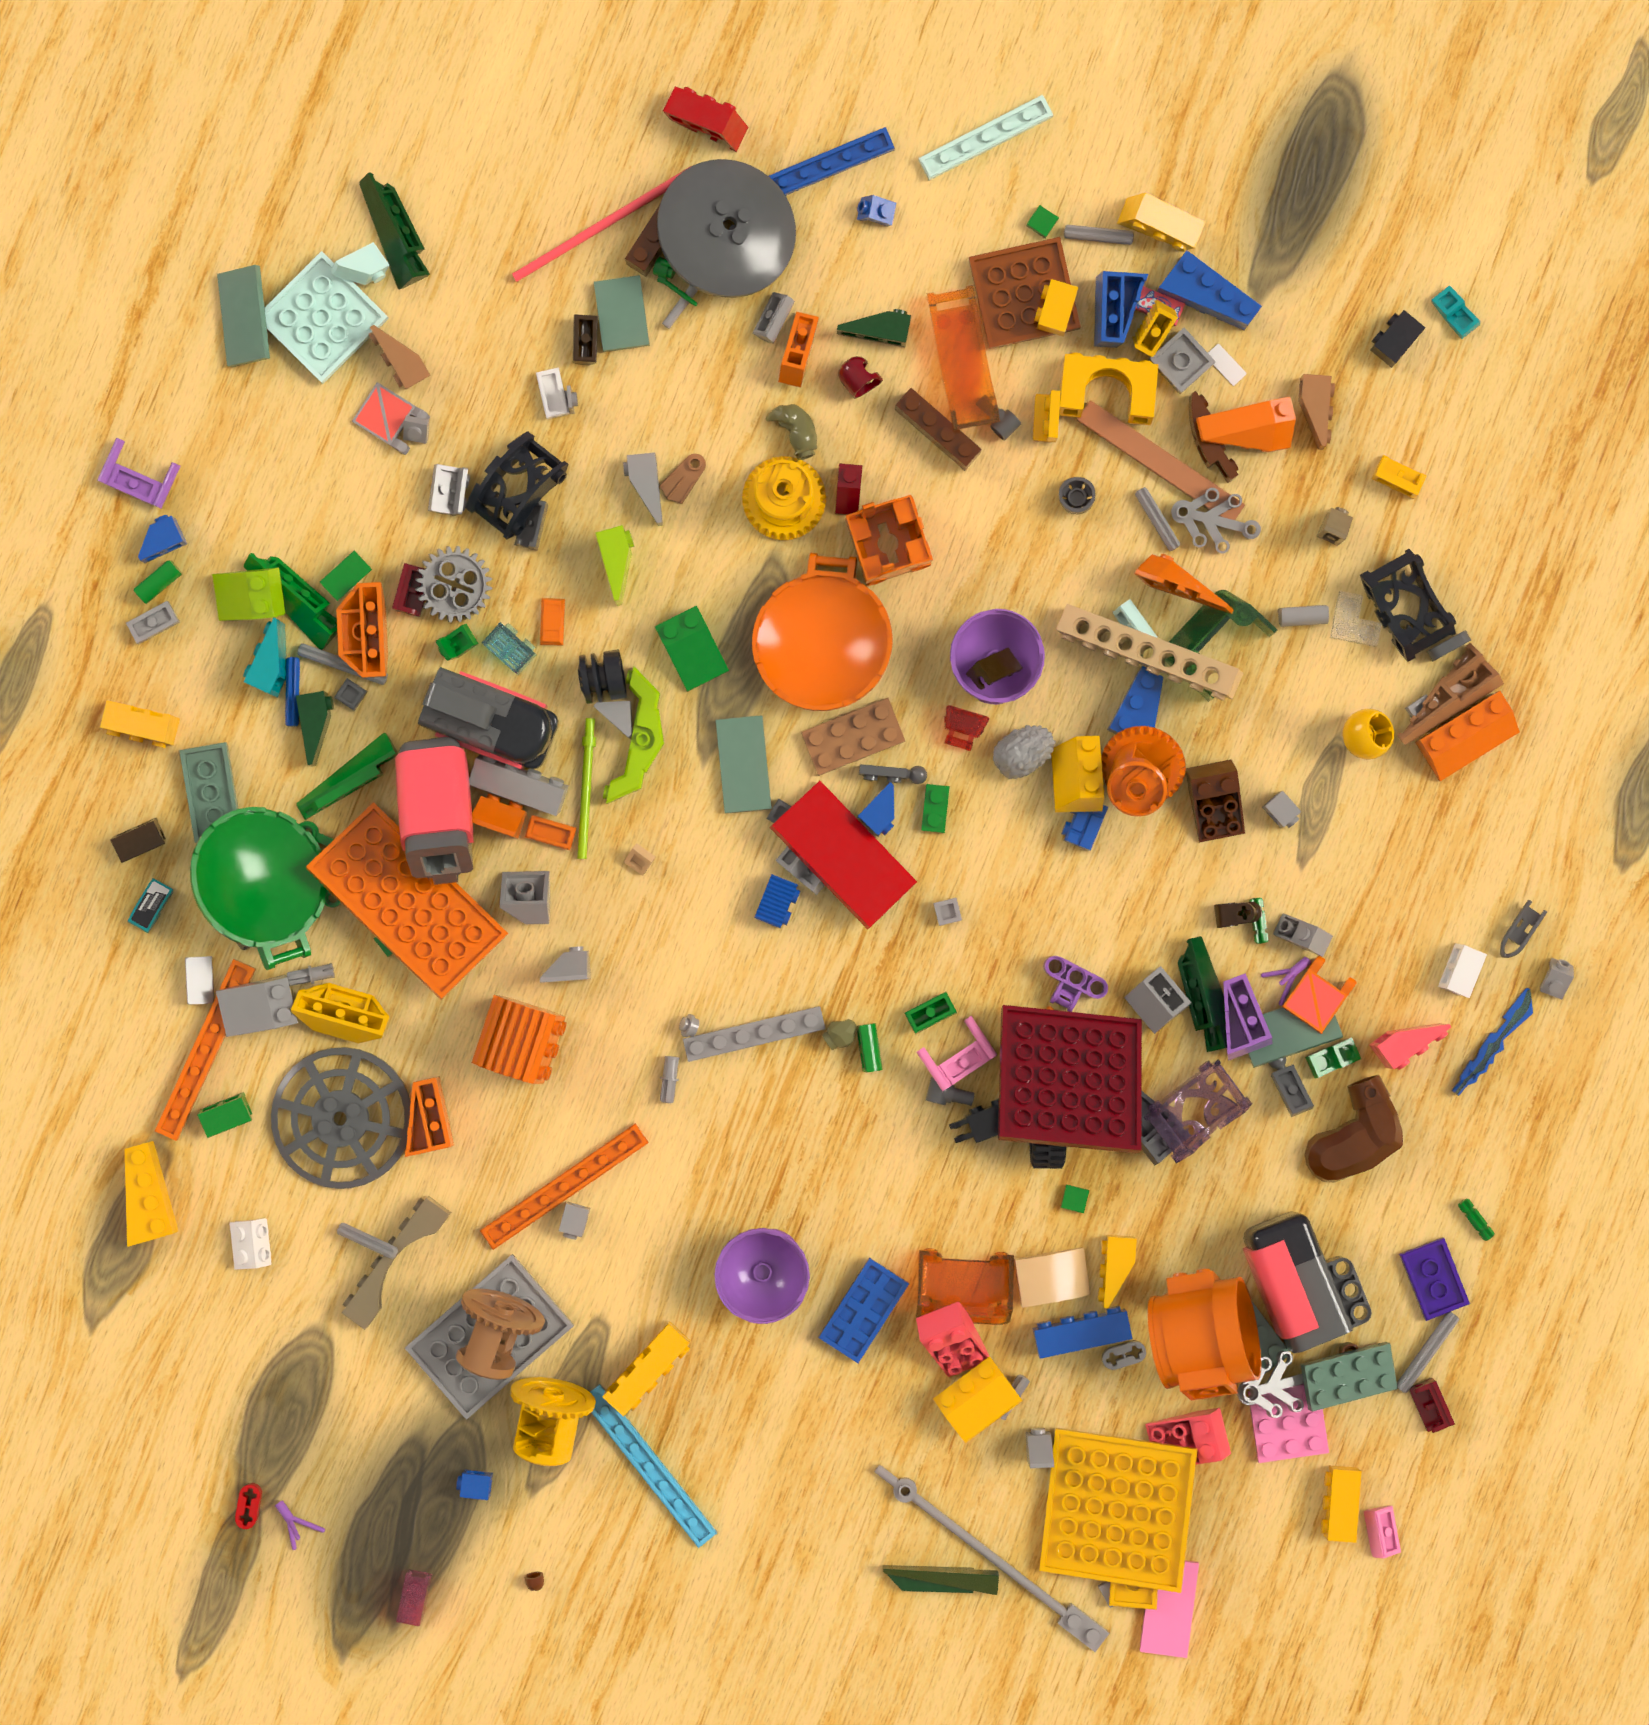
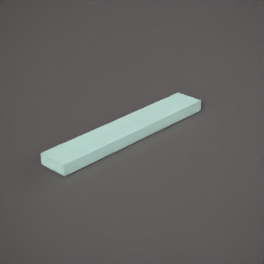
[918,95,1053,181]

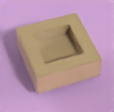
[624,843,655,876]

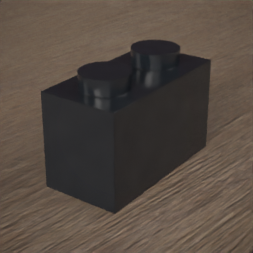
[1370,310,1426,368]

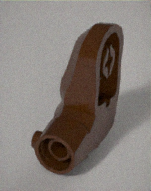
[1305,1075,1403,1183]

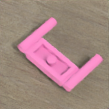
[916,1016,997,1092]

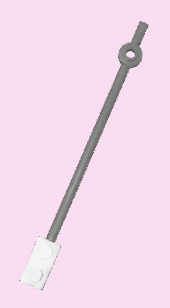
[874,1465,1110,1652]

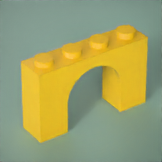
[1059,352,1159,426]

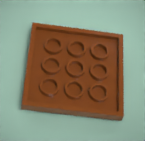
[969,237,1081,349]

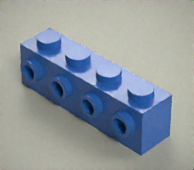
[1033,1306,1133,1359]

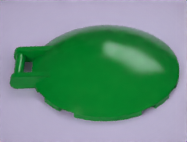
[190,807,327,970]

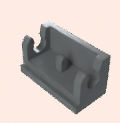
[514,500,548,551]

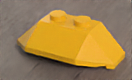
[291,983,389,1044]

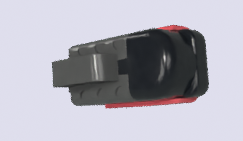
[418,667,559,770]

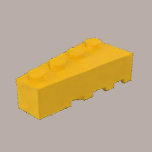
[124,1141,179,1247]
[603,1322,691,1417]

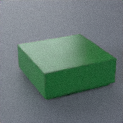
[1026,205,1059,239]
[1061,1184,1090,1213]

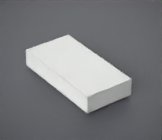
[536,368,570,419]

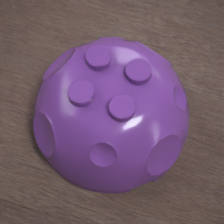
[950,609,1045,705]
[714,1228,810,1324]

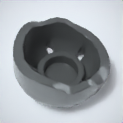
[1059,477,1095,515]

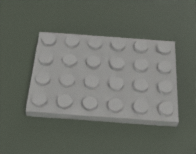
[405,1254,574,1420]

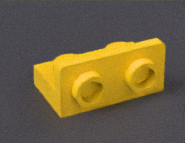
[1033,390,1061,442]

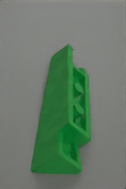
[244,553,338,650]
[297,733,398,820]

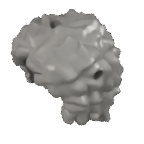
[993,725,1056,779]

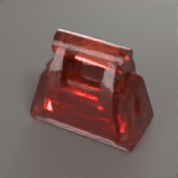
[944,705,989,751]

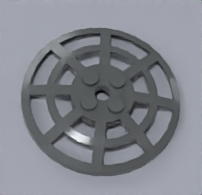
[271,1047,411,1189]

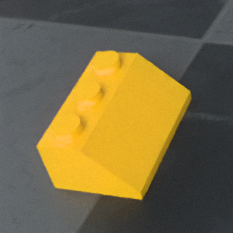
[1051,736,1104,812]
[933,1356,1023,1443]

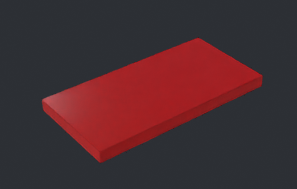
[770,781,917,930]

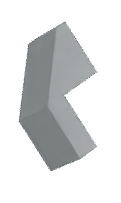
[776,846,825,895]

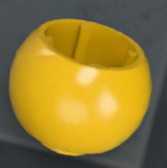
[1342,708,1394,760]

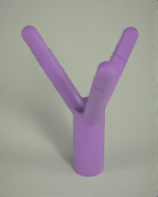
[1261,956,1311,1006]
[275,1500,325,1550]

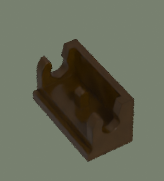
[966,647,1023,690]
[110,818,166,863]

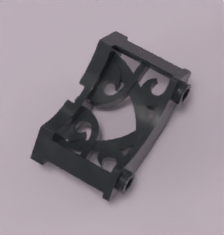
[465,431,569,540]
[1360,549,1456,662]

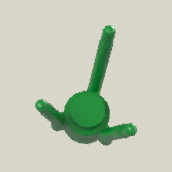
[653,257,698,306]

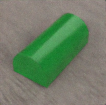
[133,560,182,604]
[905,992,957,1034]
[856,1023,883,1073]

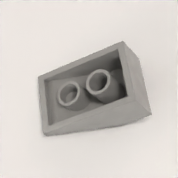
[216,974,298,1037]

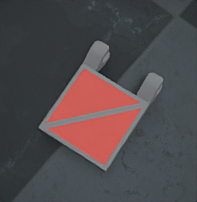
[352,382,430,455]

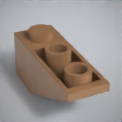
[369,325,431,389]
[1298,374,1335,450]

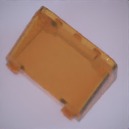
[916,1248,1014,1325]

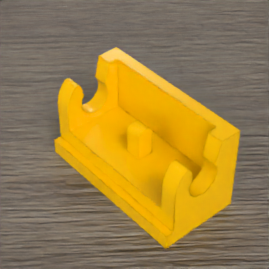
[1371,455,1427,499]

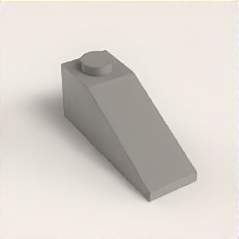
[623,452,663,526]

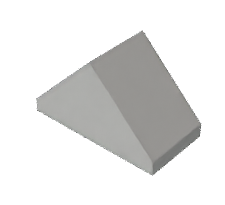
[594,701,633,739]

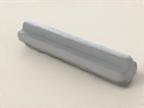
[1064,225,1134,245]
[1135,487,1180,551]
[337,1223,398,1259]

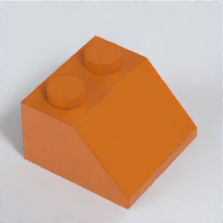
[472,794,528,839]

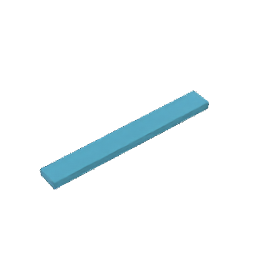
[590,1384,717,1548]

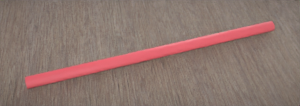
[512,166,691,282]

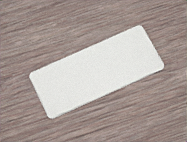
[1208,344,1246,386]

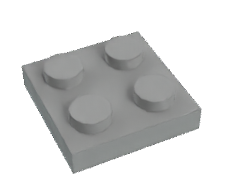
[1149,328,1215,394]

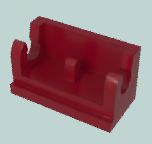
[392,563,425,617]
[1409,1378,1455,1433]

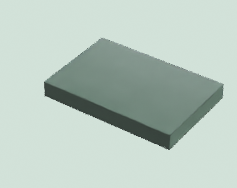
[594,275,650,352]

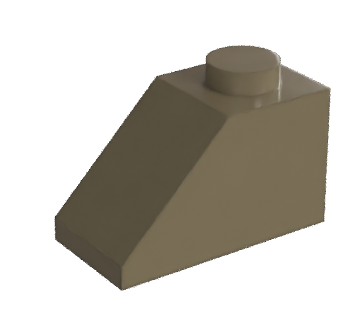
[1317,507,1353,546]

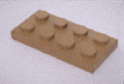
[801,698,905,776]

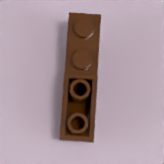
[1189,391,1239,483]

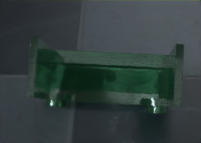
[1165,590,1278,702]

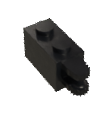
[949,1098,999,1143]

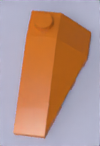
[1196,397,1296,452]

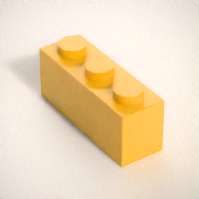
[1321,1465,1362,1543]

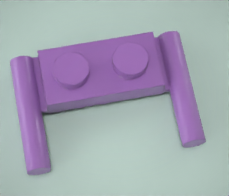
[97,438,180,509]

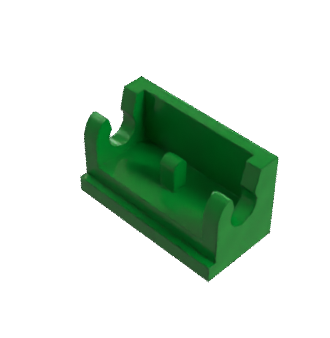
[320,550,372,601]
[197,1092,252,1138]

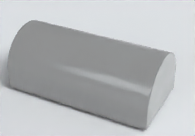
[753,292,795,344]
[1278,605,1329,627]

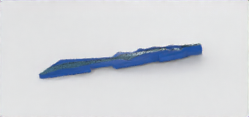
[1451,988,1533,1096]

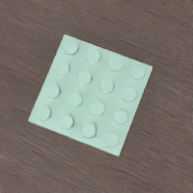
[265,251,389,384]

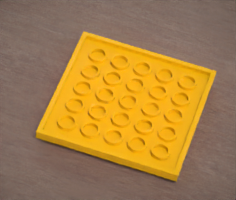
[1039,1428,1198,1593]

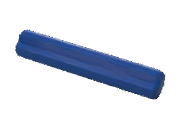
[285,657,300,727]

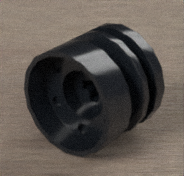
[578,649,627,704]

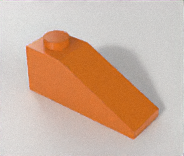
[778,311,819,388]

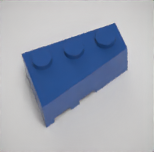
[1094,271,1148,348]
[1107,666,1163,735]

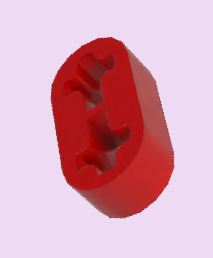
[235,1483,262,1529]

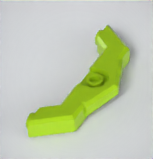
[603,666,664,804]

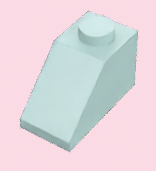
[331,242,389,285]

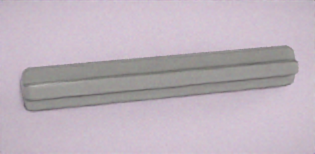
[298,644,388,685]
[1397,1312,1459,1393]

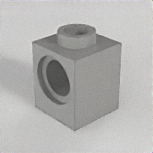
[1262,791,1301,828]
[559,1202,591,1240]

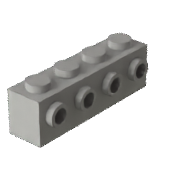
[469,755,569,816]

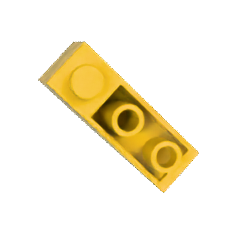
[1098,1235,1137,1308]

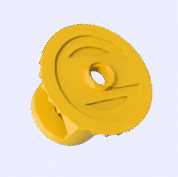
[742,456,826,540]
[510,1377,596,1466]

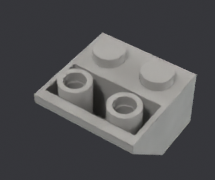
[1124,966,1191,1034]

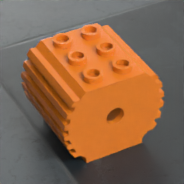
[471,995,567,1084]

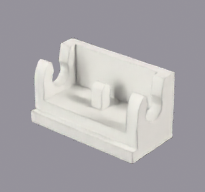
[1438,943,1487,998]

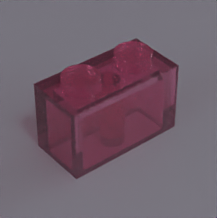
[396,1569,432,1626]

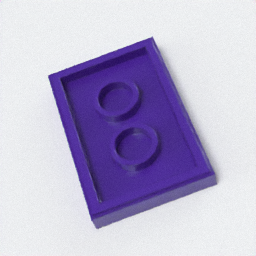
[1399,1237,1470,1321]

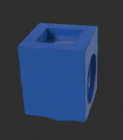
[456,1470,493,1500]

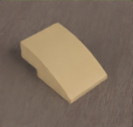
[1014,1248,1091,1308]

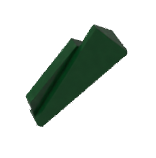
[1178,936,1227,1052]

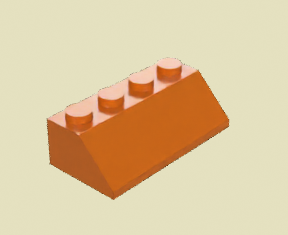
[1415,691,1520,782]

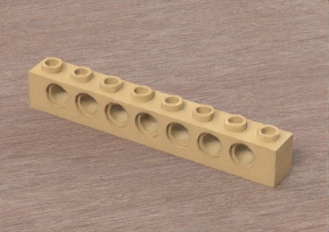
[1056,604,1243,701]

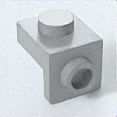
[1540,958,1574,999]

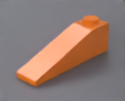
[1135,554,1234,614]

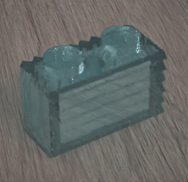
[482,622,537,676]

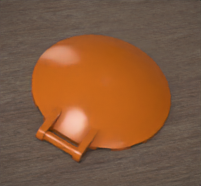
[752,553,893,711]

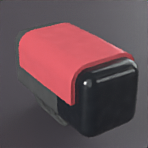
[1243,1211,1372,1353]

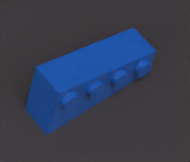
[1157,250,1262,330]

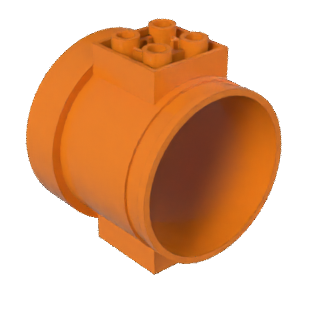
[1148,1269,1261,1401]

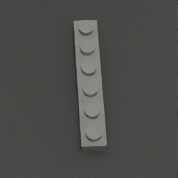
[683,1006,825,1062]

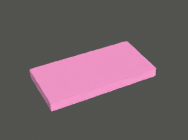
[1139,1560,1199,1658]

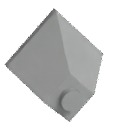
[500,871,550,924]
[540,946,591,983]

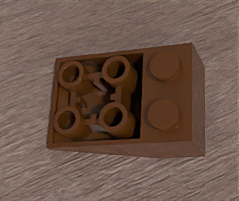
[1186,759,1246,843]

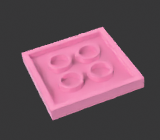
[1248,1384,1329,1463]

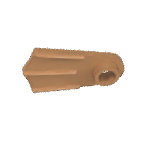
[659,453,706,504]

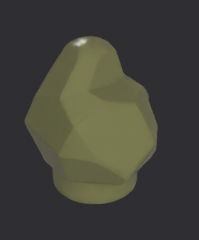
[822,1019,857,1050]

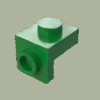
[436,624,478,661]

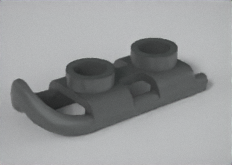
[1500,900,1547,958]

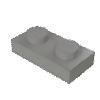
[126,601,180,644]

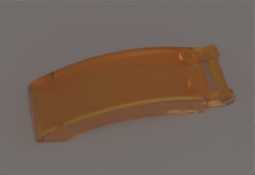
[927,285,1000,430]

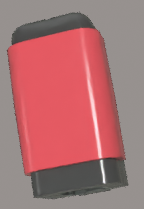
[395,737,474,885]

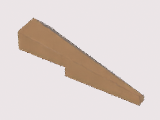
[1398,643,1504,745]

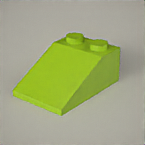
[596,525,635,606]
[212,568,285,621]

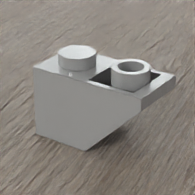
[1273,913,1333,957]

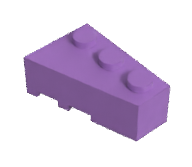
[1223,973,1273,1061]

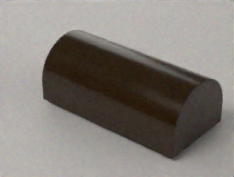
[572,314,598,365]

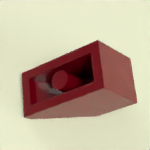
[835,463,863,515]

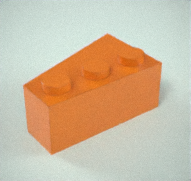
[405,1076,454,1157]

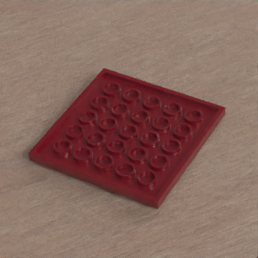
[998,1005,1142,1154]

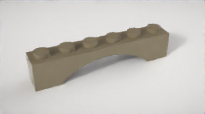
[342,1196,452,1330]

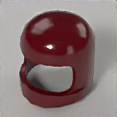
[838,356,883,399]

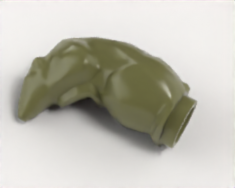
[766,404,817,461]

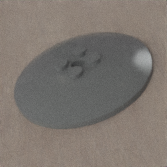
[657,159,796,298]

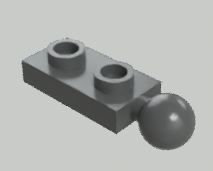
[859,764,927,784]
[1268,1057,1314,1117]

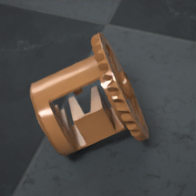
[456,1289,545,1380]

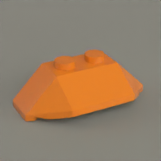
[336,582,388,678]

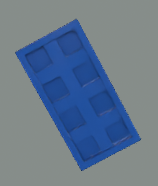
[818,1257,909,1363]

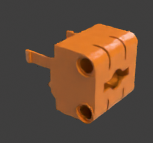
[845,495,933,586]

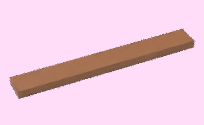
[1077,400,1245,520]

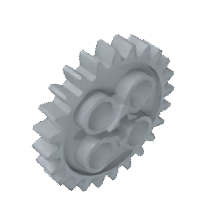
[415,546,492,622]

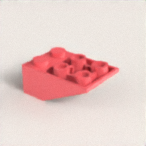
[1369,1023,1451,1070]
[916,1302,989,1377]
[1145,1408,1231,1465]

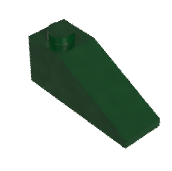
[837,309,911,347]
[296,691,334,767]

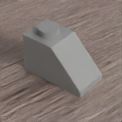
[1026,1428,1054,1468]

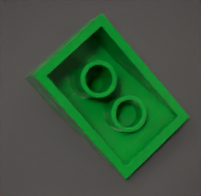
[655,605,729,692]

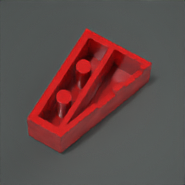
[663,86,749,152]

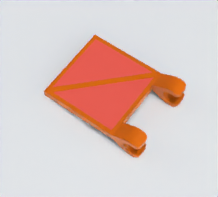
[1282,956,1357,1034]

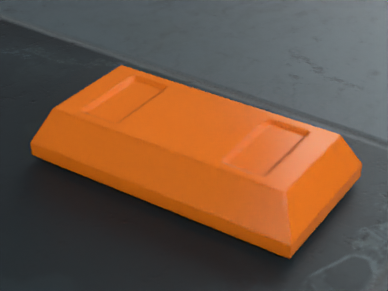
[540,598,565,646]
[525,815,577,850]

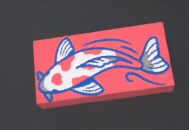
[1135,286,1185,327]

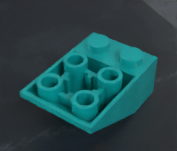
[243,618,287,698]

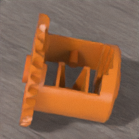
[1101,726,1186,817]

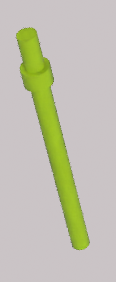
[577,718,596,859]

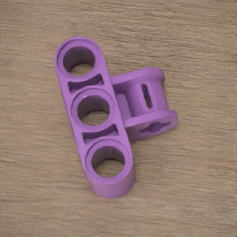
[1043,956,1108,1012]

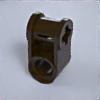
[1214,902,1262,928]

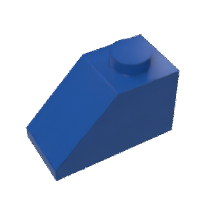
[138,515,187,563]
[858,782,895,836]

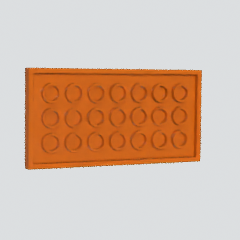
[306,802,508,1000]

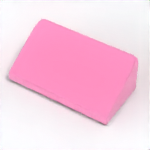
[1364,1506,1401,1558]

